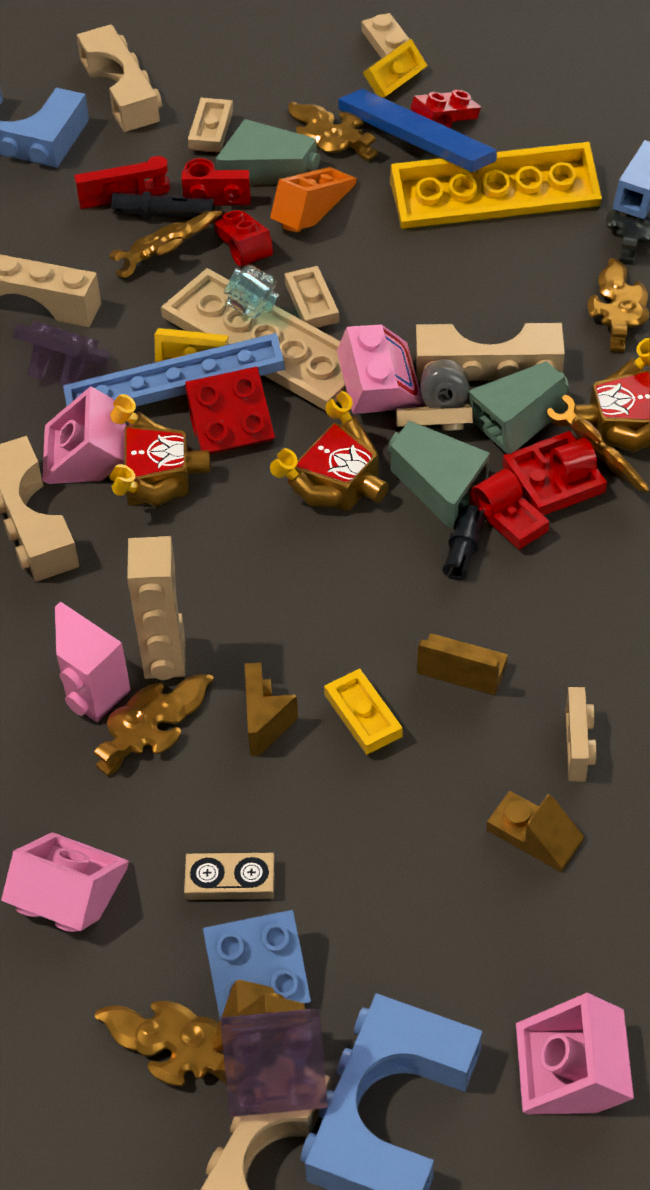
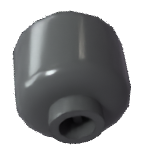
[420,359,469,409]

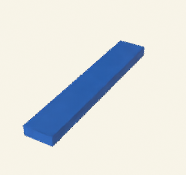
[338,89,497,172]

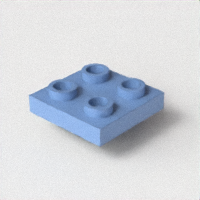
[203,910,311,1019]

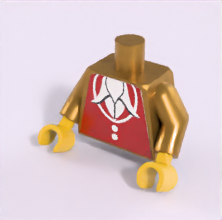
[576,338,650,452]
[270,391,389,511]
[109,394,211,507]

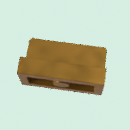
[417,633,508,696]

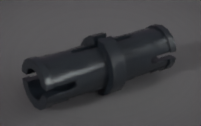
[442,505,485,580]

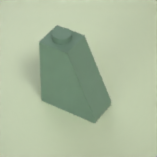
[216,119,320,186]
[468,361,569,454]
[388,421,490,529]

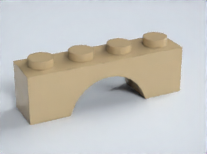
[76,24,162,132]
[0,255,101,327]
[416,323,565,381]
[0,436,80,582]
[127,536,185,680]
[194,1053,331,1190]

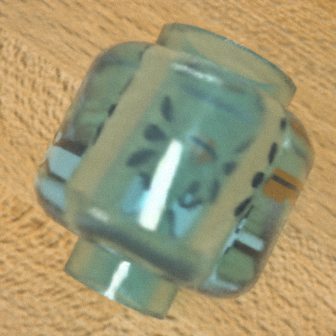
[223,265,279,319]

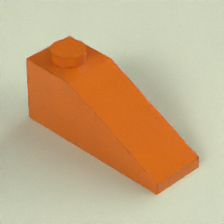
[270,167,357,232]

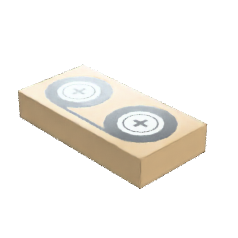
[184,853,275,900]

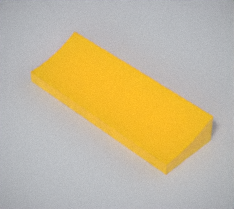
[390,142,602,229]

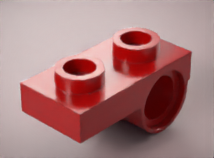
[410,90,481,128]
[181,158,251,205]
[213,210,273,267]
[469,469,549,550]

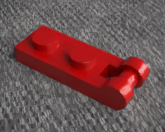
[74,156,170,209]

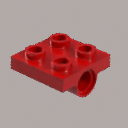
[184,366,275,455]
[502,431,607,516]

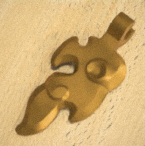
[288,101,378,161]
[109,211,222,278]
[587,258,649,352]
[547,395,650,493]
[94,674,214,776]
[94,1001,250,1092]

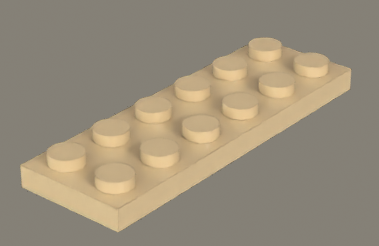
[161,268,347,410]

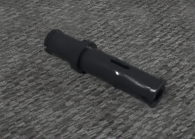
[111,191,215,219]

